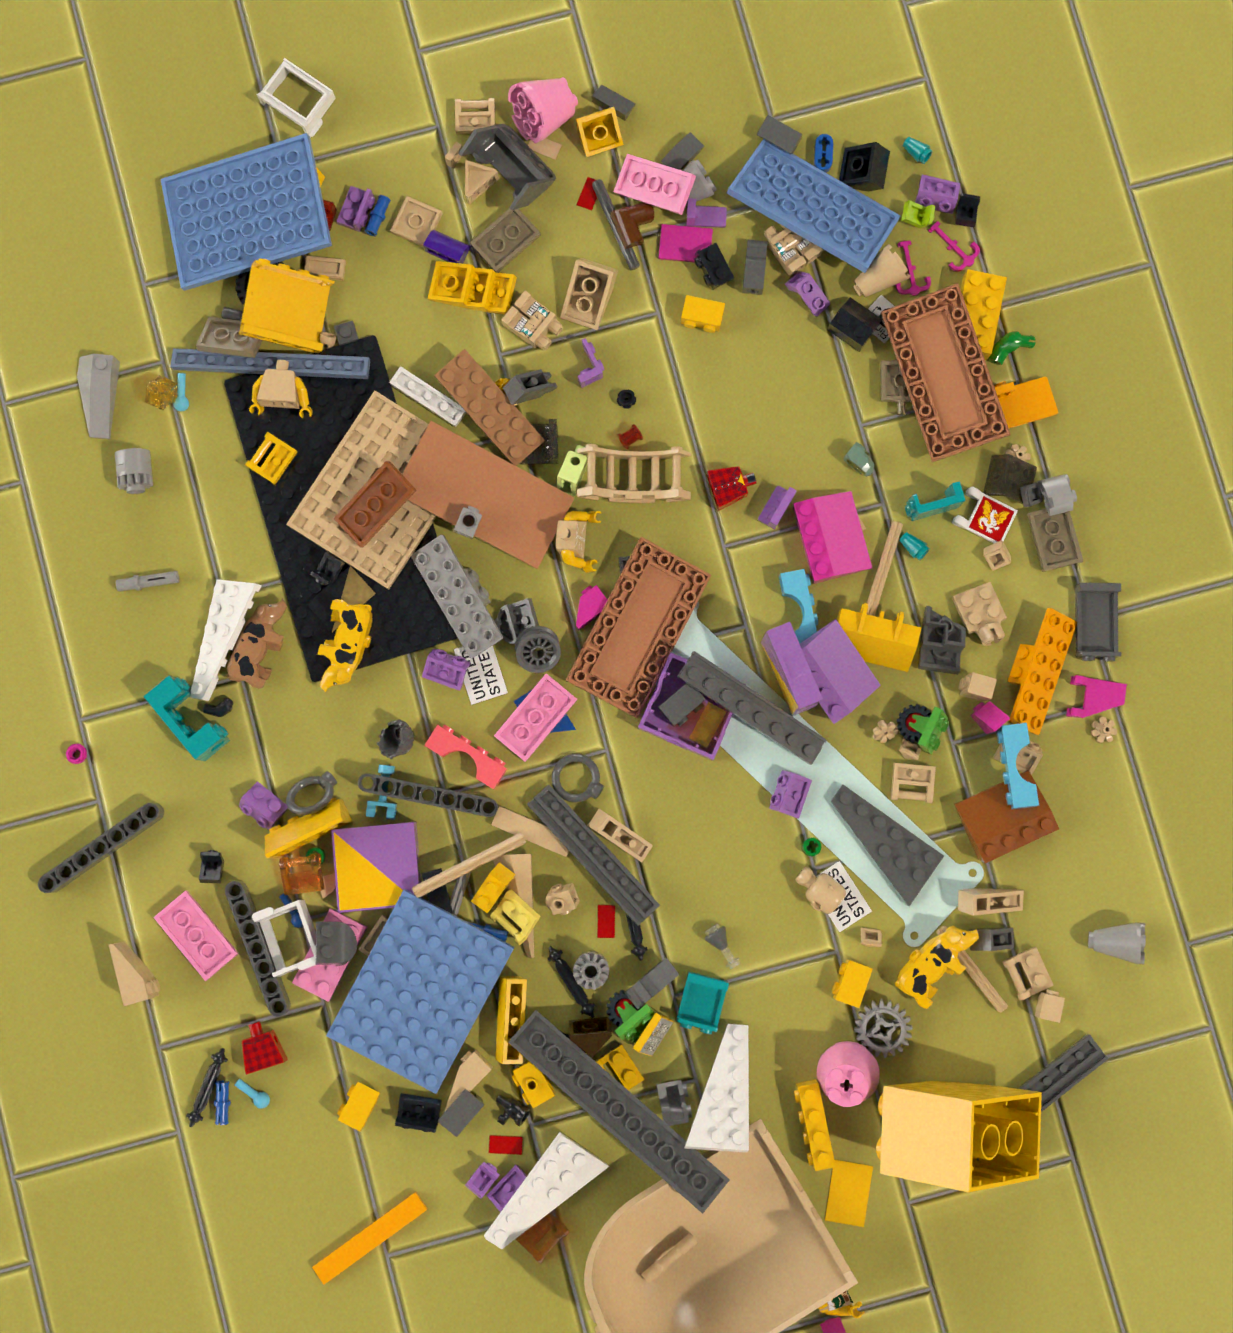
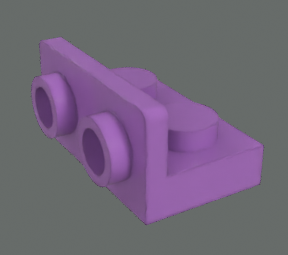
[915,174,961,214]
[337,186,375,232]
[758,486,796,530]
[422,649,471,691]
[769,770,812,819]
[486,1165,527,1213]

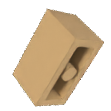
[958,672,997,702]

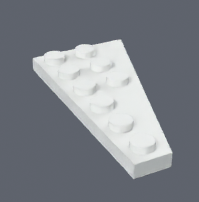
[190,580,262,701]
[684,1024,749,1152]
[484,1132,609,1249]

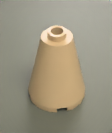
[853,244,911,297]

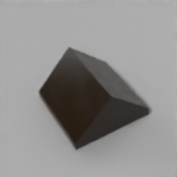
[569,1017,612,1058]

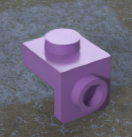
[464,1162,500,1199]

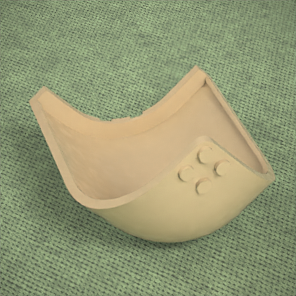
[584,1119,858,1333]

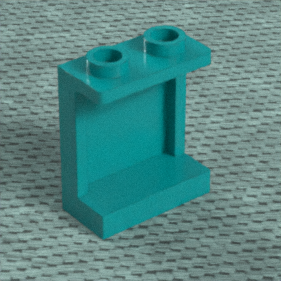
[905,481,966,521]
[676,971,729,1034]

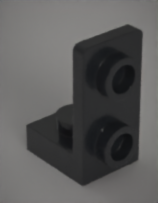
[421,868,453,914]

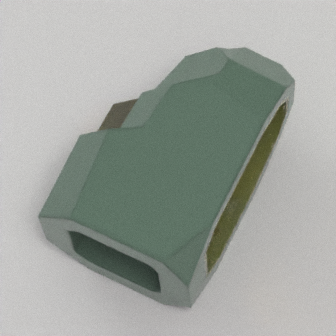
[843,442,874,477]

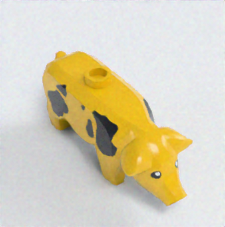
[318,599,372,692]
[895,926,979,1009]

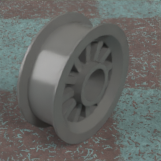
[515,626,561,673]

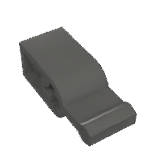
[742,240,768,295]
[625,958,679,1009]

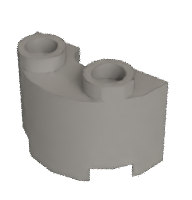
[1037,474,1077,516]
[657,1080,692,1126]

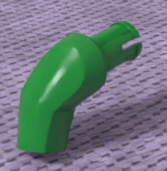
[988,331,1036,365]

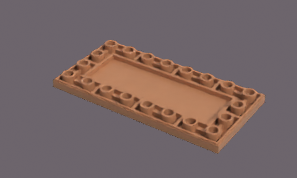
[881,283,1011,463]
[402,421,574,569]
[566,536,711,718]

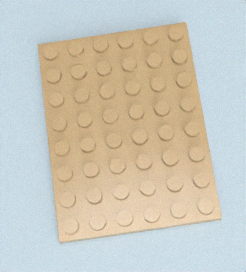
[286,391,437,590]

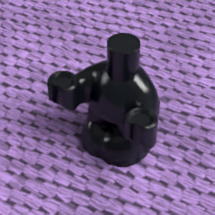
[496,1095,531,1127]

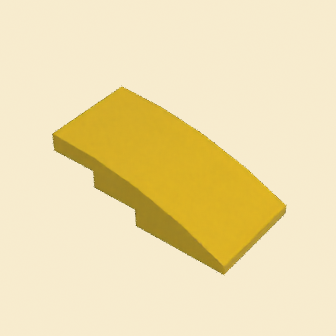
[428,261,517,315]

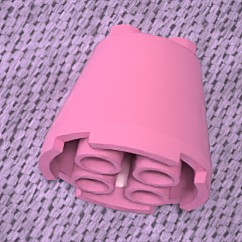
[508,77,578,144]
[817,1041,880,1107]

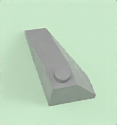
[77,354,120,439]

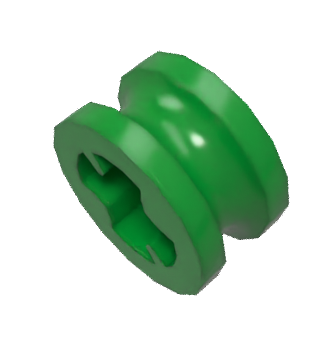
[802,838,822,856]
[306,848,326,866]

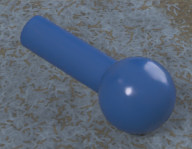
[279,892,304,928]

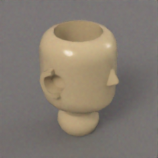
[796,867,846,914]

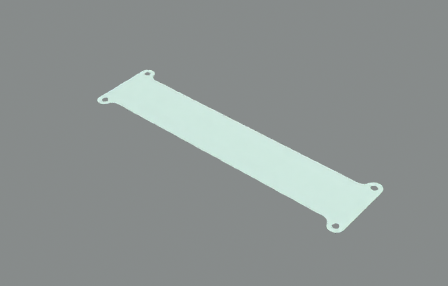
[655,602,984,947]

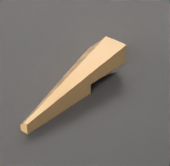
[493,854,534,958]

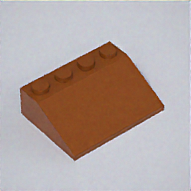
[954,770,1059,863]

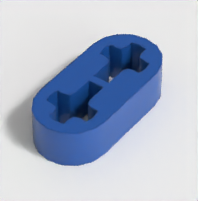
[814,134,833,173]

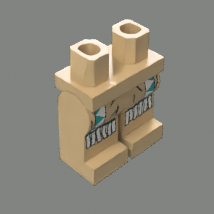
[764,224,823,278]
[501,290,563,351]

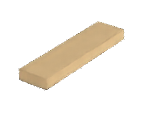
[491,806,569,857]

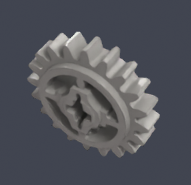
[855,999,913,1058]

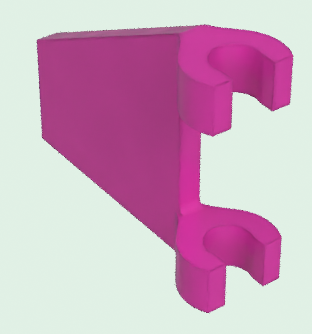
[1066,675,1127,718]

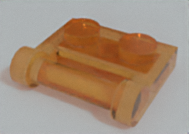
[279,853,325,895]
[516,1212,570,1264]

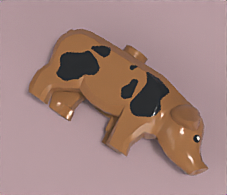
[227,598,287,689]

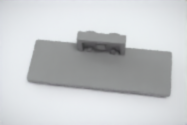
[411,535,503,659]

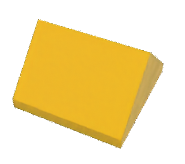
[576,107,624,157]

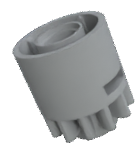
[115,448,153,494]
[573,951,609,990]

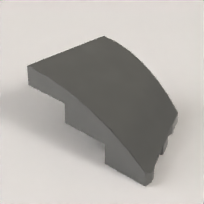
[918,606,966,675]

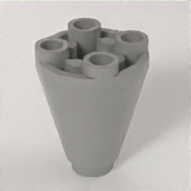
[683,159,717,205]
[1088,922,1146,964]

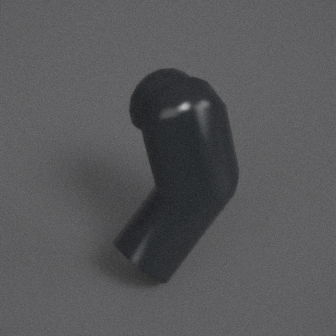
[203,698,234,717]

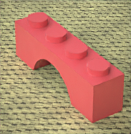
[424,724,508,790]

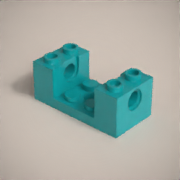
[143,675,230,761]

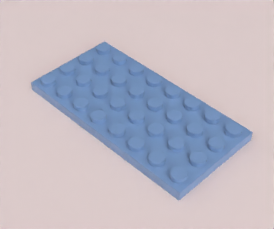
[727,139,900,273]

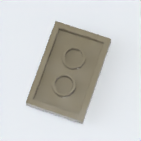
[470,208,541,273]
[196,317,262,358]
[1027,509,1083,572]

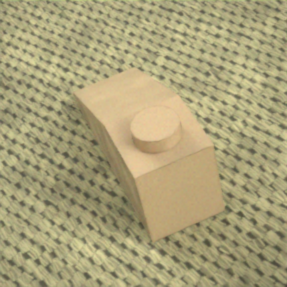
[588,809,653,862]
[958,888,1024,916]
[444,1049,493,1112]

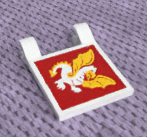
[952,487,1018,543]

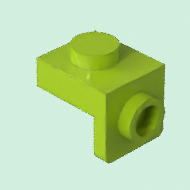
[901,200,935,229]

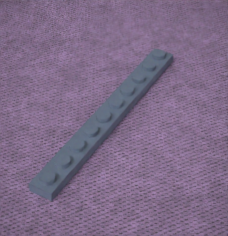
[170,348,370,379]

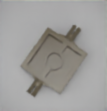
[880,359,911,415]

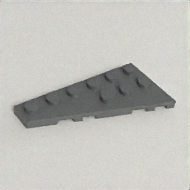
[831,784,944,906]

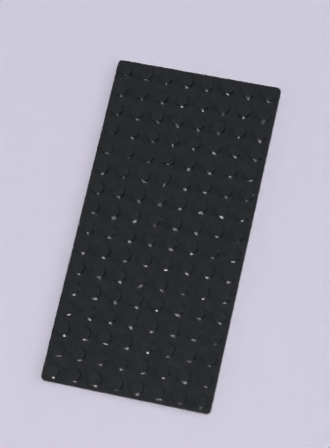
[224,335,458,682]

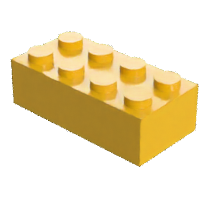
[960,269,1007,360]

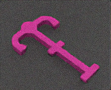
[928,221,980,272]
[895,240,931,296]

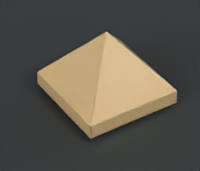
[899,738,922,760]
[861,927,882,947]

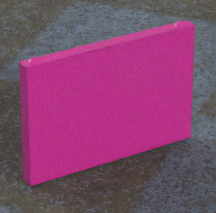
[659,224,713,262]

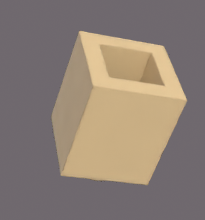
[1035,989,1065,1023]

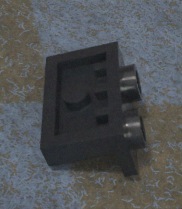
[694,243,734,290]

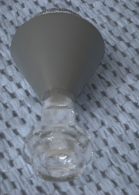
[704,923,740,970]

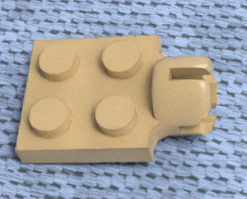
[952,582,1007,646]

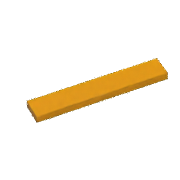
[312,1191,428,1285]

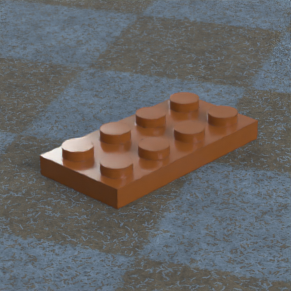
[333,461,417,548]

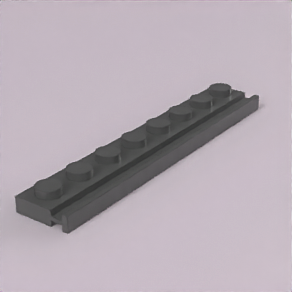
[677,651,827,765]
[527,784,660,926]
[977,1034,1108,1162]

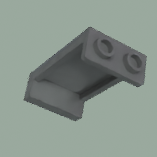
[1075,583,1122,662]

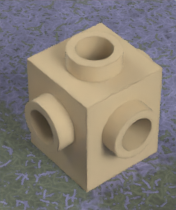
[545,883,580,915]

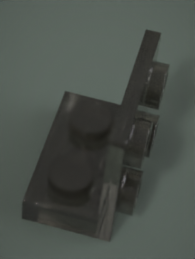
[520,419,559,465]
[983,454,1037,504]

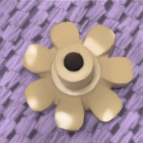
[1005,444,1031,470]
[1091,717,1117,743]
[873,720,899,743]

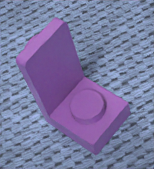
[686,198,727,228]
[785,271,830,316]
[578,338,605,388]

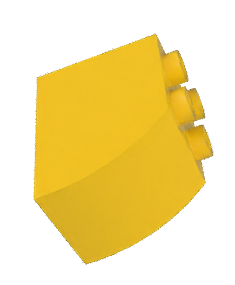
[876,1081,1042,1193]

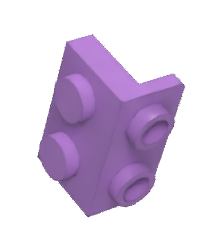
[239,781,288,830]

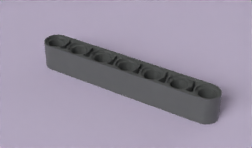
[358,773,498,817]
[38,803,164,893]
[225,881,291,1017]

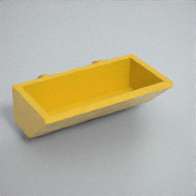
[837,603,921,672]

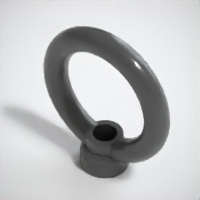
[552,754,604,802]
[286,771,337,815]

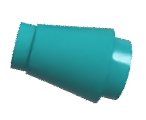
[902,136,933,164]
[899,532,930,561]

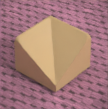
[984,540,1011,571]

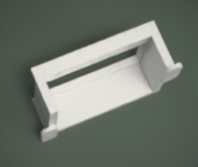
[256,58,336,137]
[252,900,316,977]

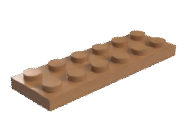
[434,349,545,466]

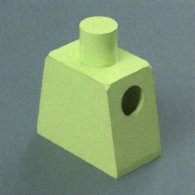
[557,445,587,497]

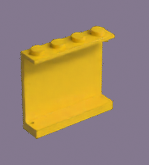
[239,258,335,353]

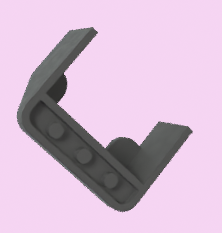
[458,124,556,210]

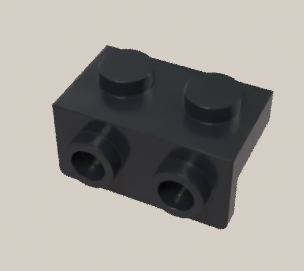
[395,1093,442,1133]

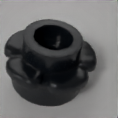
[617,389,636,409]

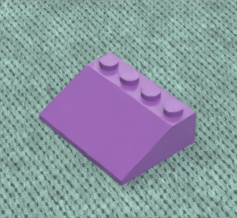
[800,619,881,724]

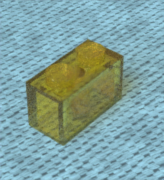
[688,702,726,749]

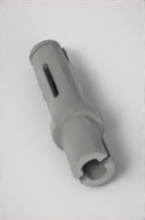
[116,571,180,591]

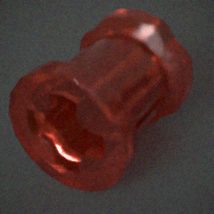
[617,424,643,450]

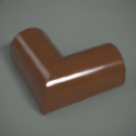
[610,203,655,249]

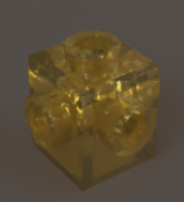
[145,375,178,410]

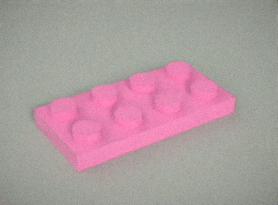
[613,154,696,215]
[494,674,577,762]
[153,890,239,981]
[292,908,367,1002]

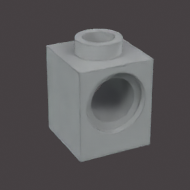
[453,506,482,539]

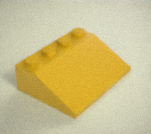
[265,797,353,858]

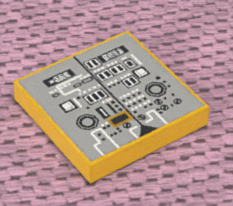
[633,1013,674,1057]

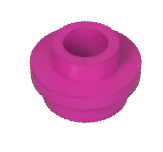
[66,744,87,764]

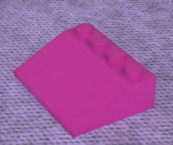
[793,491,872,584]

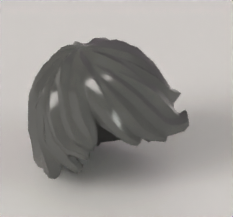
[377,719,414,759]

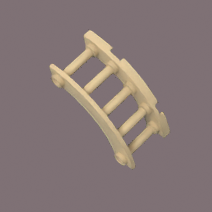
[577,444,691,503]

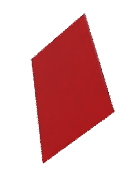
[576,177,597,211]
[597,905,615,938]
[489,1135,523,1155]

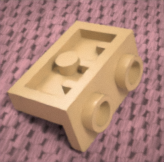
[994,741,1043,775]

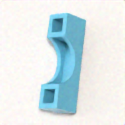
[779,569,818,644]
[997,723,1039,809]

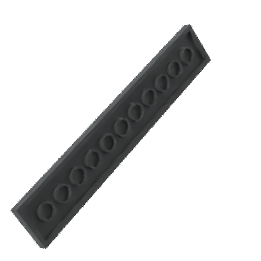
[508,1010,730,1214]

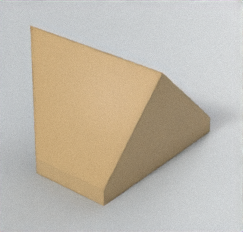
[465,160,499,205]

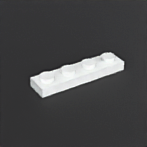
[389,366,466,427]

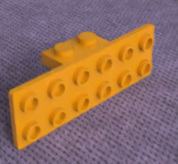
[994,376,1058,429]
[1007,608,1077,735]

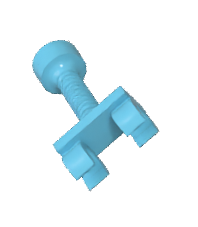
[366,764,397,820]

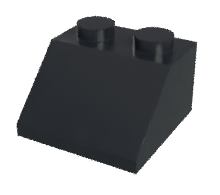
[839,142,890,192]
[827,297,883,352]

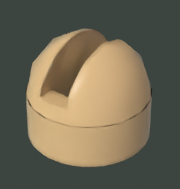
[320,332,336,348]

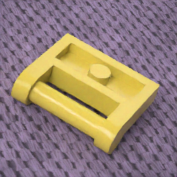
[490,889,541,945]

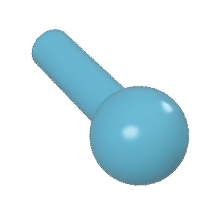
[173,373,189,412]
[234,1078,270,1109]

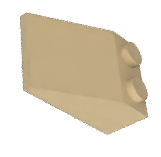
[560,258,618,330]
[109,941,160,1006]

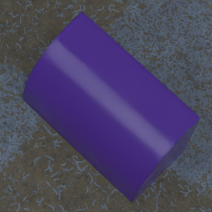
[423,230,471,264]

